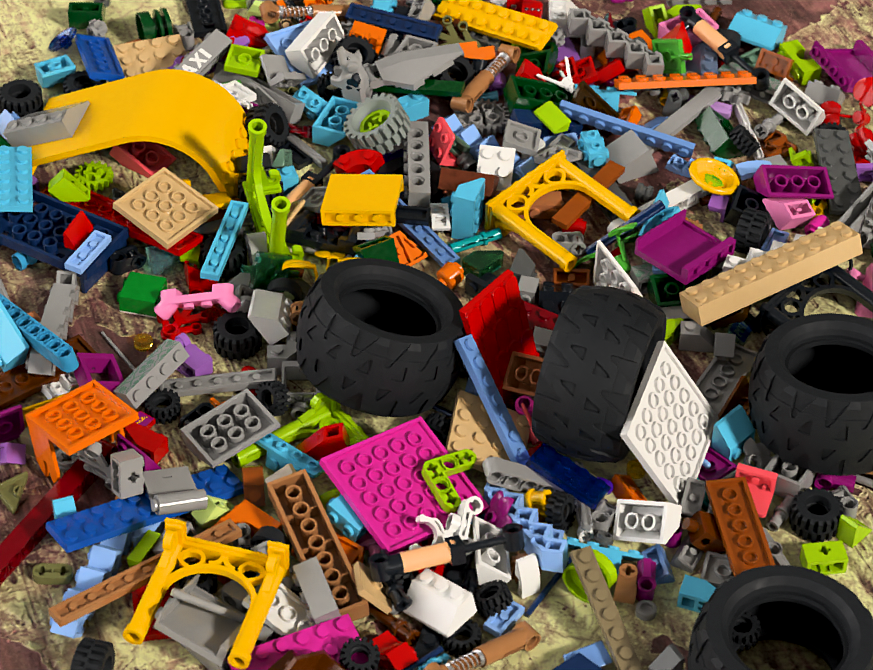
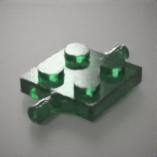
[241,251,299,292]

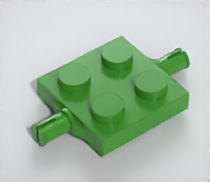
[652,38,693,74]

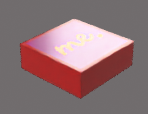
[135,410,156,429]

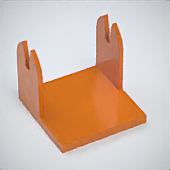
[25,379,139,483]

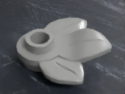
[743,438,773,470]

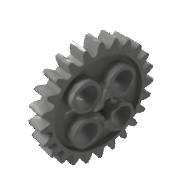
[455,98,510,138]

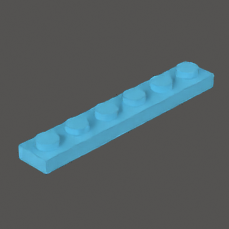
[200,200,249,281]

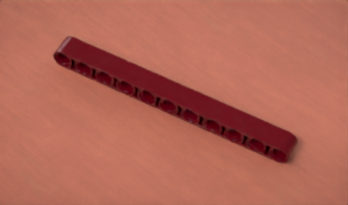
[0,439,118,585]

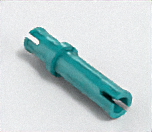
[448,228,502,253]

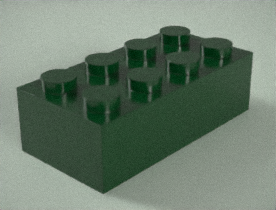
[503,75,573,114]

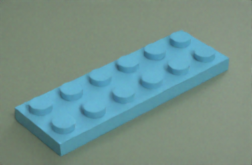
[0,145,33,212]

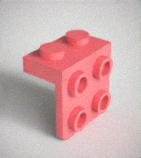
[429,117,458,167]
[735,463,778,518]

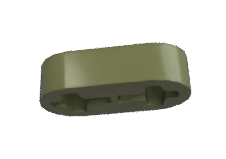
[32,563,73,585]

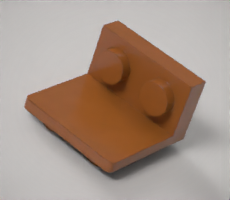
[754,48,795,81]

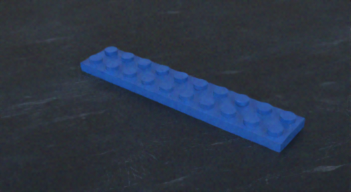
[46,464,244,553]

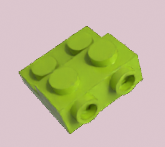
[224,43,265,78]

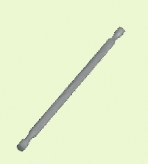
[101,331,136,371]

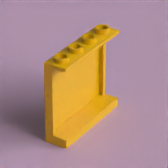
[320,174,404,227]

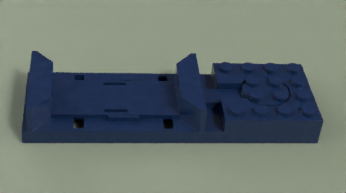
[0,190,129,294]

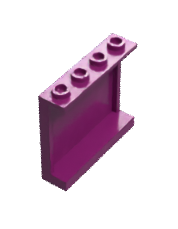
[809,40,873,93]
[634,209,736,285]

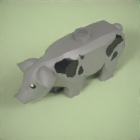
[330,46,373,103]

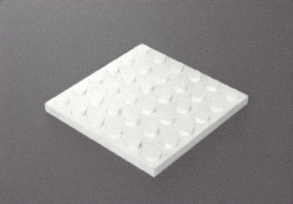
[620,340,719,505]

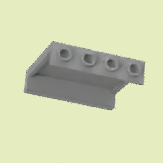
[153,574,246,667]

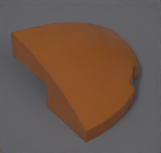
[761,130,799,158]

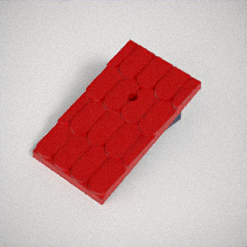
[459,269,540,403]

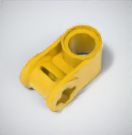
[525,488,552,523]

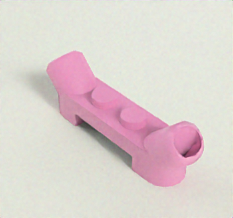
[154,283,241,320]

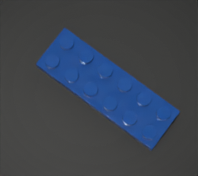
[75,34,125,82]

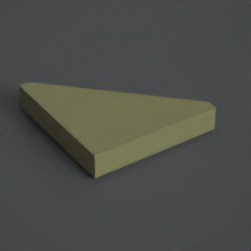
[0,471,28,515]

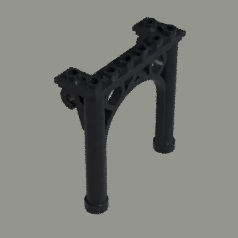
[752,265,873,336]

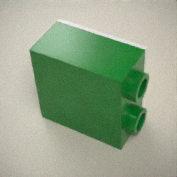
[117,272,167,318]

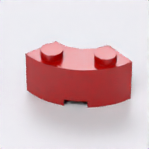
[332,149,385,174]
[368,630,418,670]

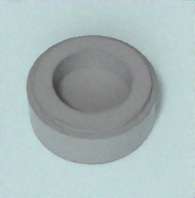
[635,600,657,621]

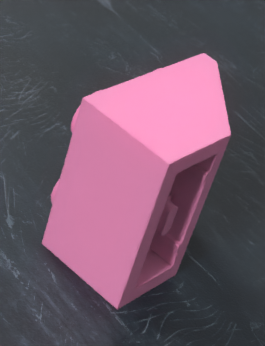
[762,197,816,231]

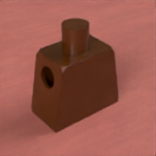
[681,511,725,554]

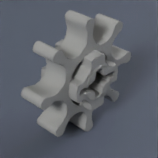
[712,85,751,105]

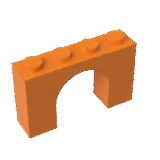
[192,499,282,585]

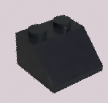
[723,184,769,227]

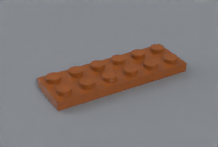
[705,477,775,577]

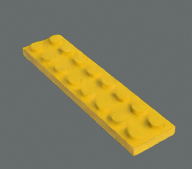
[432,0,558,51]

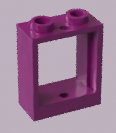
[73,353,124,395]

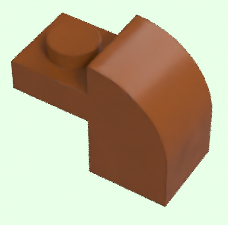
[241,466,266,507]

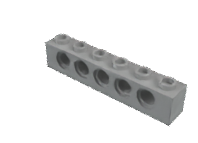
[403,121,431,207]

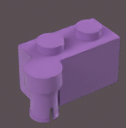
[175,333,213,377]

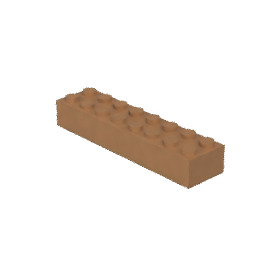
[267,469,370,622]

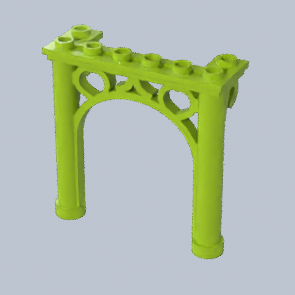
[242,119,304,275]
[230,392,369,511]

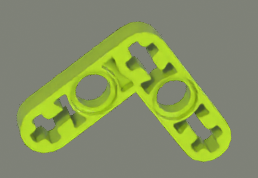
[421,449,477,513]

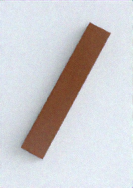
[551,160,625,230]

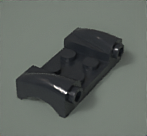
[286,210,369,256]

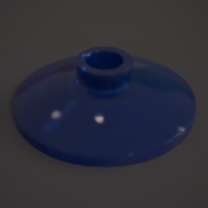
[49,27,77,52]

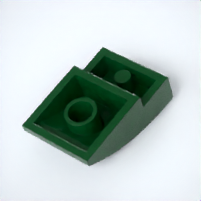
[515,42,559,76]

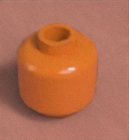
[436,262,464,289]

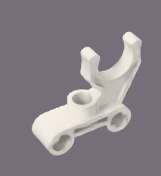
[409,496,483,555]

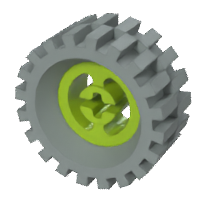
[343,93,411,155]

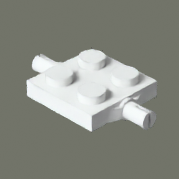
[213,80,257,110]

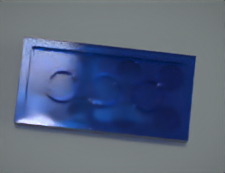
[525,443,611,510]

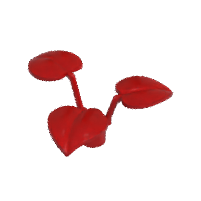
[819,77,873,158]

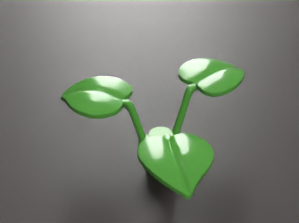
[574,222,639,273]

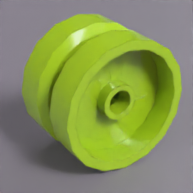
[562,549,618,603]

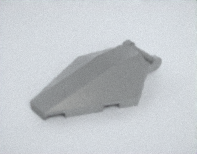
[363,43,464,91]

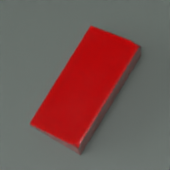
[594,57,625,86]
[63,211,93,250]

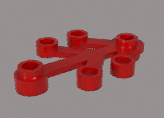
[156,288,211,340]

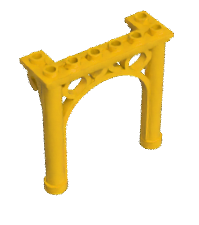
[485,150,641,272]
[122,517,290,669]

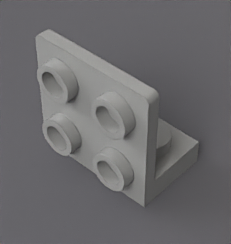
[259,54,307,88]

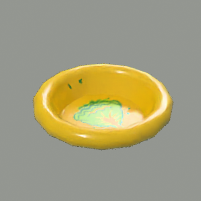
[689,158,740,196]

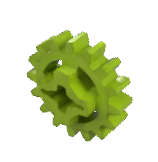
[74,161,114,192]

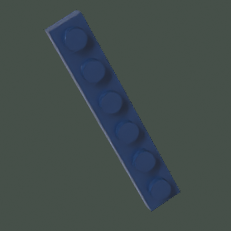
[345,2,443,42]

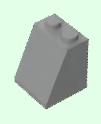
[602,129,659,184]

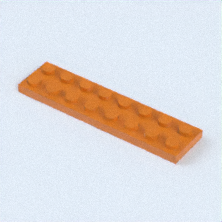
[614,70,756,90]

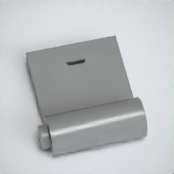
[143,466,208,515]

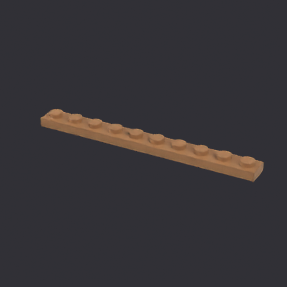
[49,519,242,628]

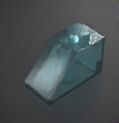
[145,246,181,275]

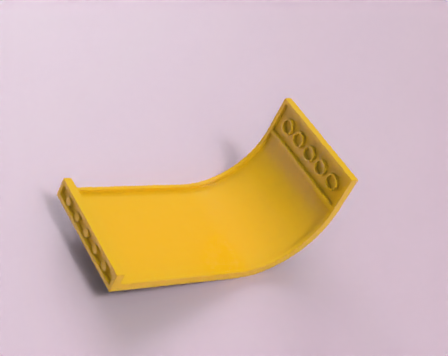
[29,69,249,200]

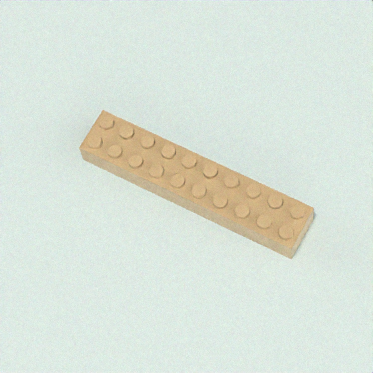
[679,221,863,326]

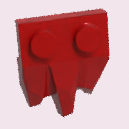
[226,14,269,49]
[551,56,599,84]

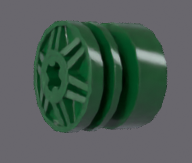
[135,7,173,40]

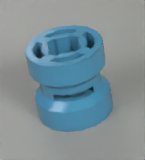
[11,252,38,271]

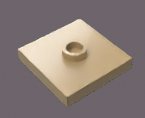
[353,561,393,614]

